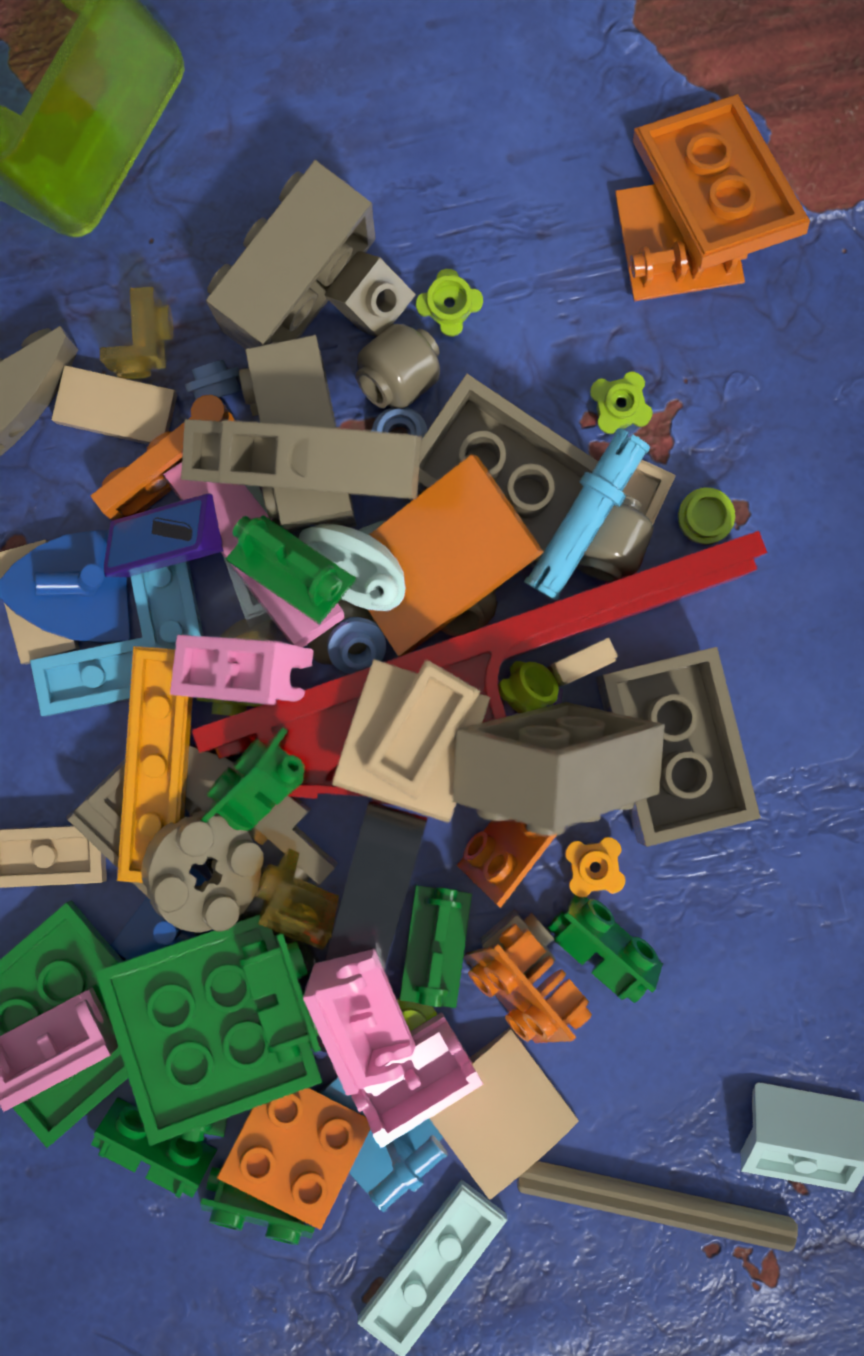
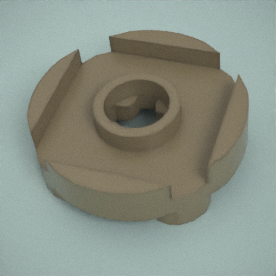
[141,811,264,932]

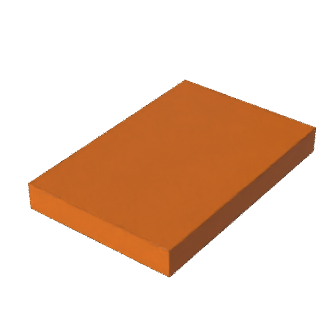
[633,94,810,270]
[368,454,544,656]

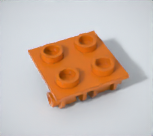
[615,184,748,302]
[456,819,557,908]
[463,923,592,1043]
[217,1088,370,1230]

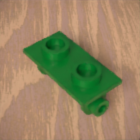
[225,515,356,625]
[200,727,304,831]
[399,885,472,1008]
[547,894,663,1003]
[239,934,321,1063]
[91,1097,217,1198]
[200,1166,315,1245]

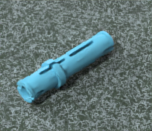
[524,428,650,601]

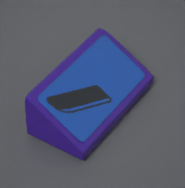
[104,493,224,577]

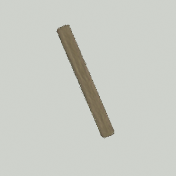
[517,1161,798,1252]

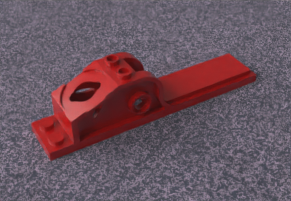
[192,531,767,805]

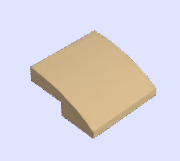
[333,660,490,823]
[429,1027,579,1200]

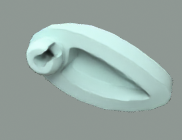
[299,524,406,611]

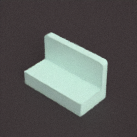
[741,1083,864,1192]

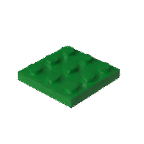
[0,900,128,1148]
[95,912,322,1146]

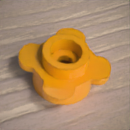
[565,837,626,897]

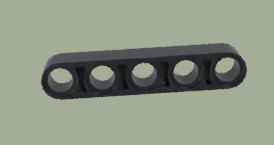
[316,801,428,1052]

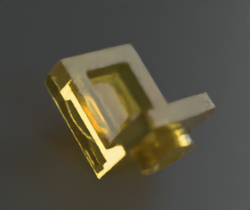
[99,287,173,379]
[256,848,339,950]

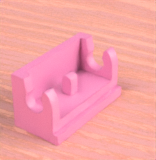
[170,635,313,705]
[303,949,416,1096]
[0,987,119,1112]
[351,1012,483,1148]

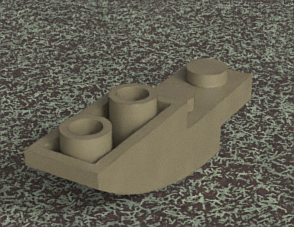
[0,326,79,456]
[181,419,421,499]
[185,744,338,885]

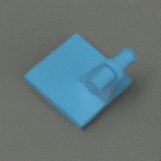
[319,1076,448,1212]

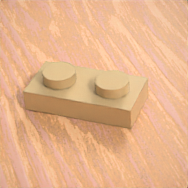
[0,825,107,888]

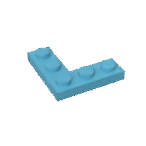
[30,561,204,717]

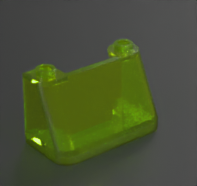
[0,0,185,237]

